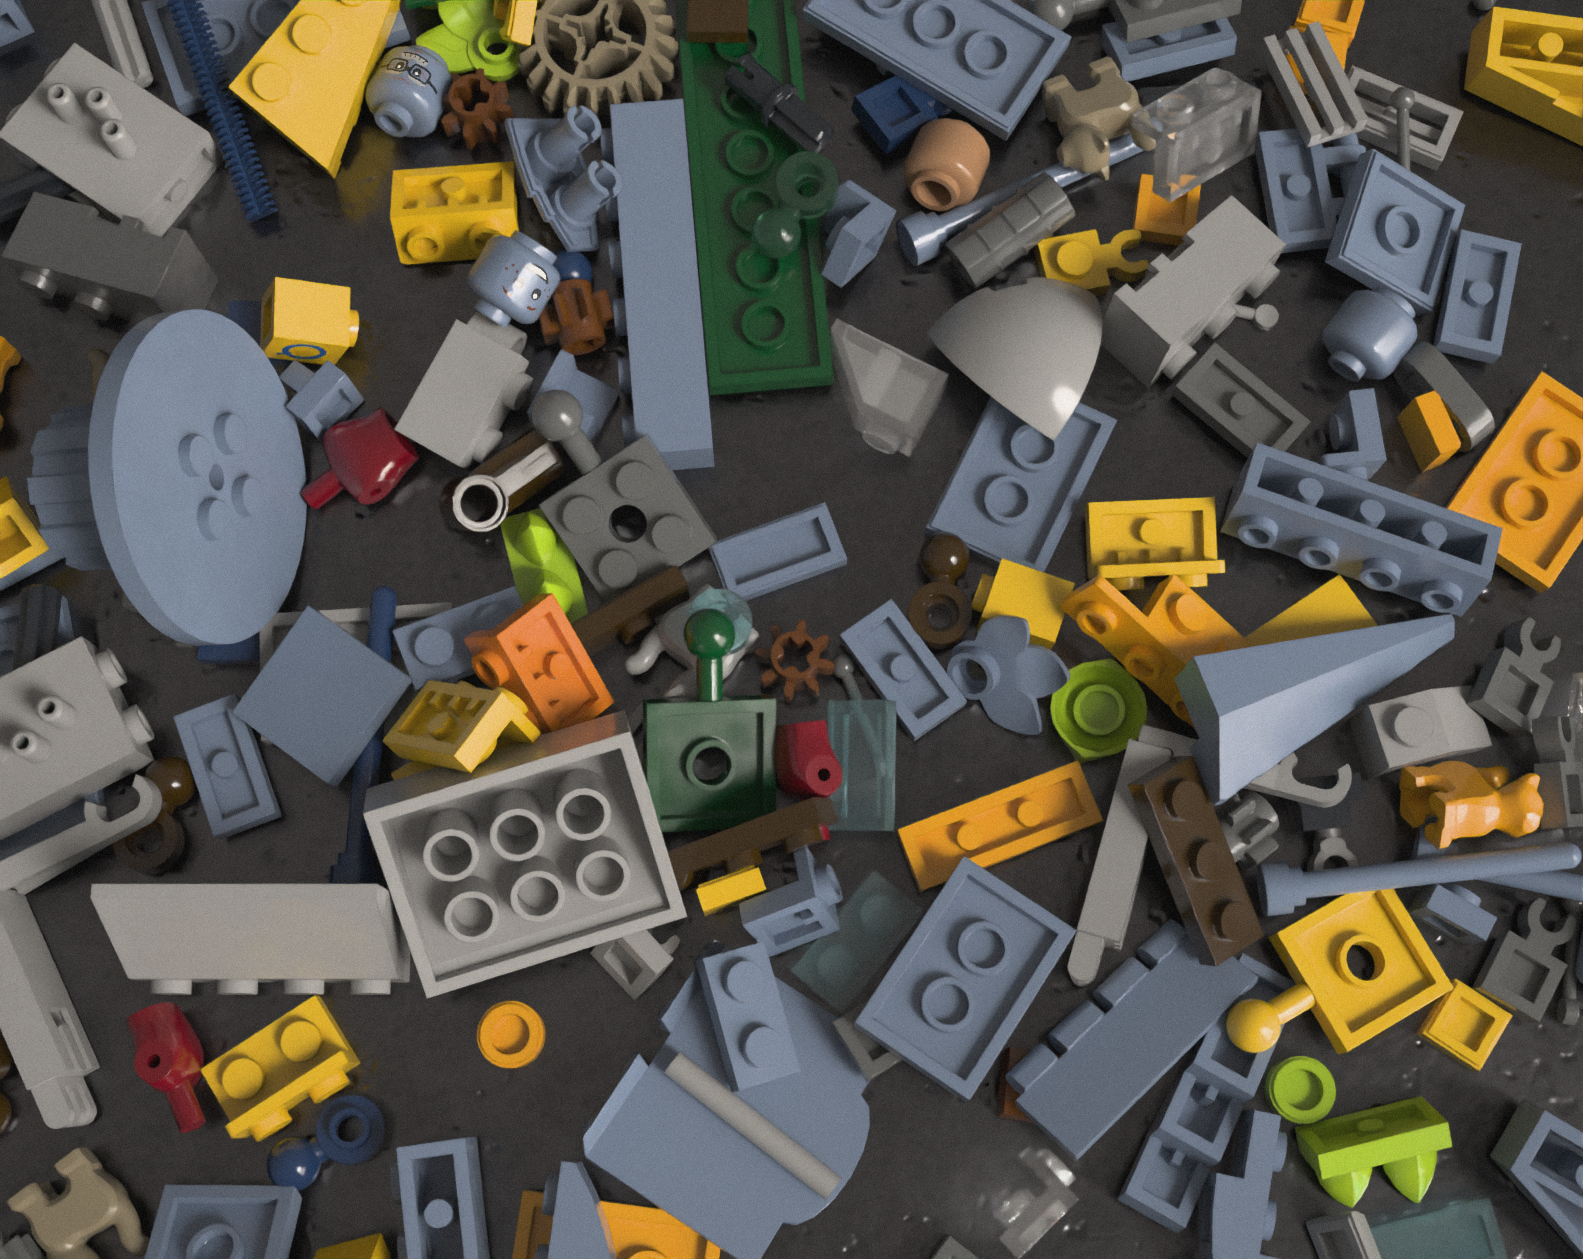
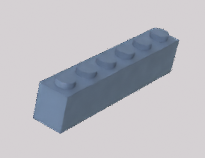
[600,99,715,470]

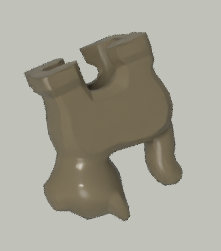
[1041,56,1159,181]
[7,1147,150,1259]

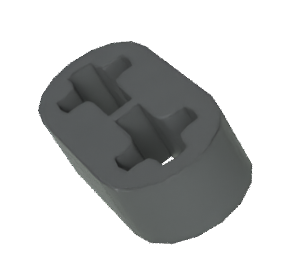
[1392,341,1495,452]

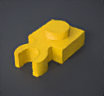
[1034,229,1149,296]

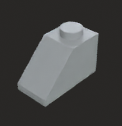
[1348,685,1493,780]

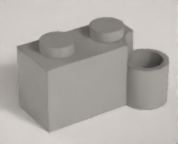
[394,312,534,472]

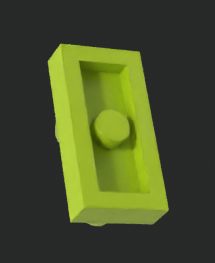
[500,508,589,624]
[1295,1096,1452,1208]

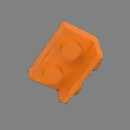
[464,593,614,736]

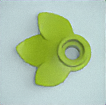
[416,0,522,82]

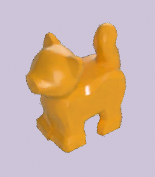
[1399,761,1544,849]

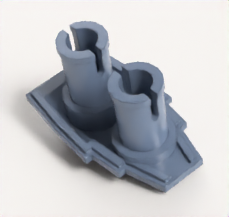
[504,105,622,252]

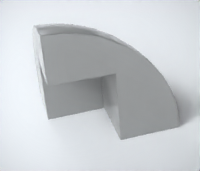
[927,277,1103,441]

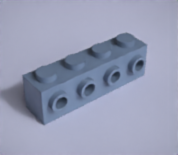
[1220,442,1503,617]
[390,1136,490,1259]

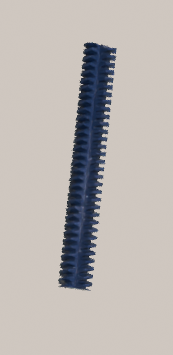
[166,0,278,222]

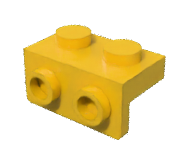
[1085,497,1225,590]

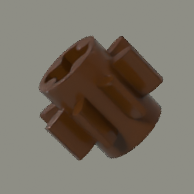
[441,68,514,150]
[538,279,615,355]
[755,619,835,703]

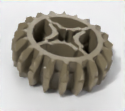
[516,0,679,122]

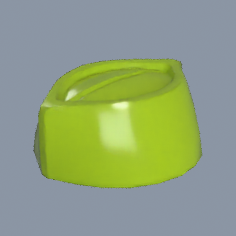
[1050,658,1147,765]

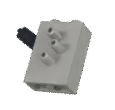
[0,43,224,237]
[0,584,155,841]

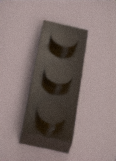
[1128,756,1264,967]

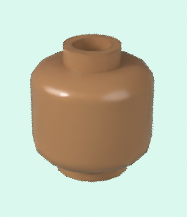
[903,118,990,211]

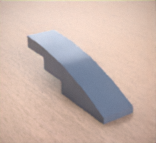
[1117,953,1296,1233]

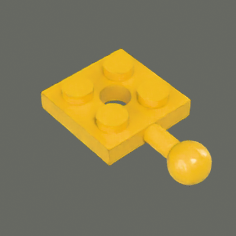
[1226,889,1454,1054]

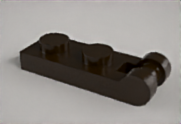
[668,797,839,891]

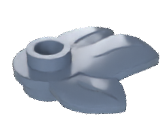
[947,615,1070,735]

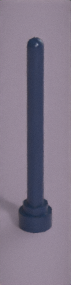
[328,586,397,887]

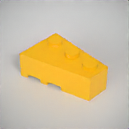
[229,0,402,180]
[1464,7,1583,146]

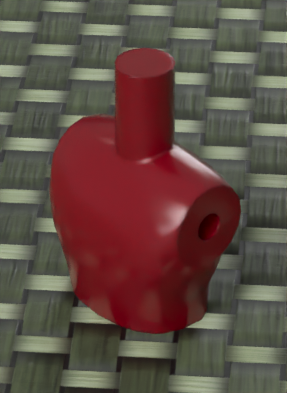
[301,407,419,510]
[775,720,843,840]
[126,1002,206,1133]

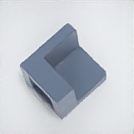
[527,350,620,447]

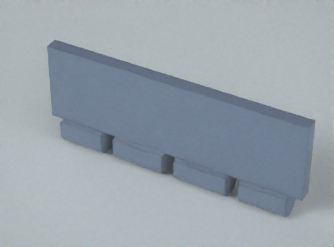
[1005,919,1258,1161]

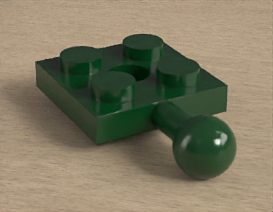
[643,608,776,833]

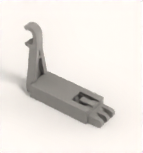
[1068,725,1352,987]
[0,774,162,1129]

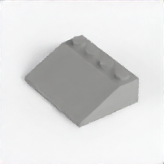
[363,710,687,998]
[91,884,411,995]

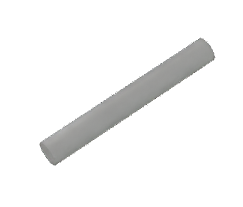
[664,1052,842,1200]

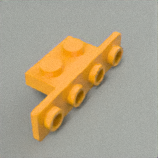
[1060,574,1254,729]

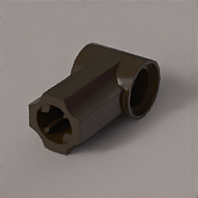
[439,427,567,532]

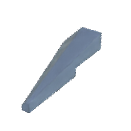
[1174,614,1455,806]

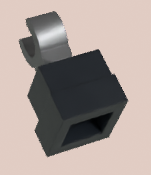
[1283,772,1364,872]

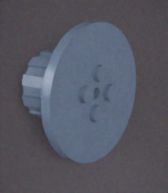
[27,309,307,646]

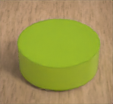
[1264,1056,1336,1124]

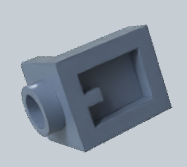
[821,180,896,288]
[1316,388,1386,481]
[739,848,843,957]

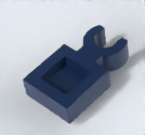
[851,75,955,155]

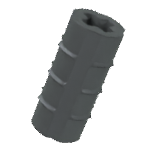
[944,172,1076,289]

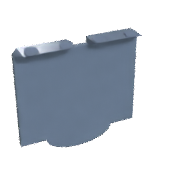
[581,939,870,1259]

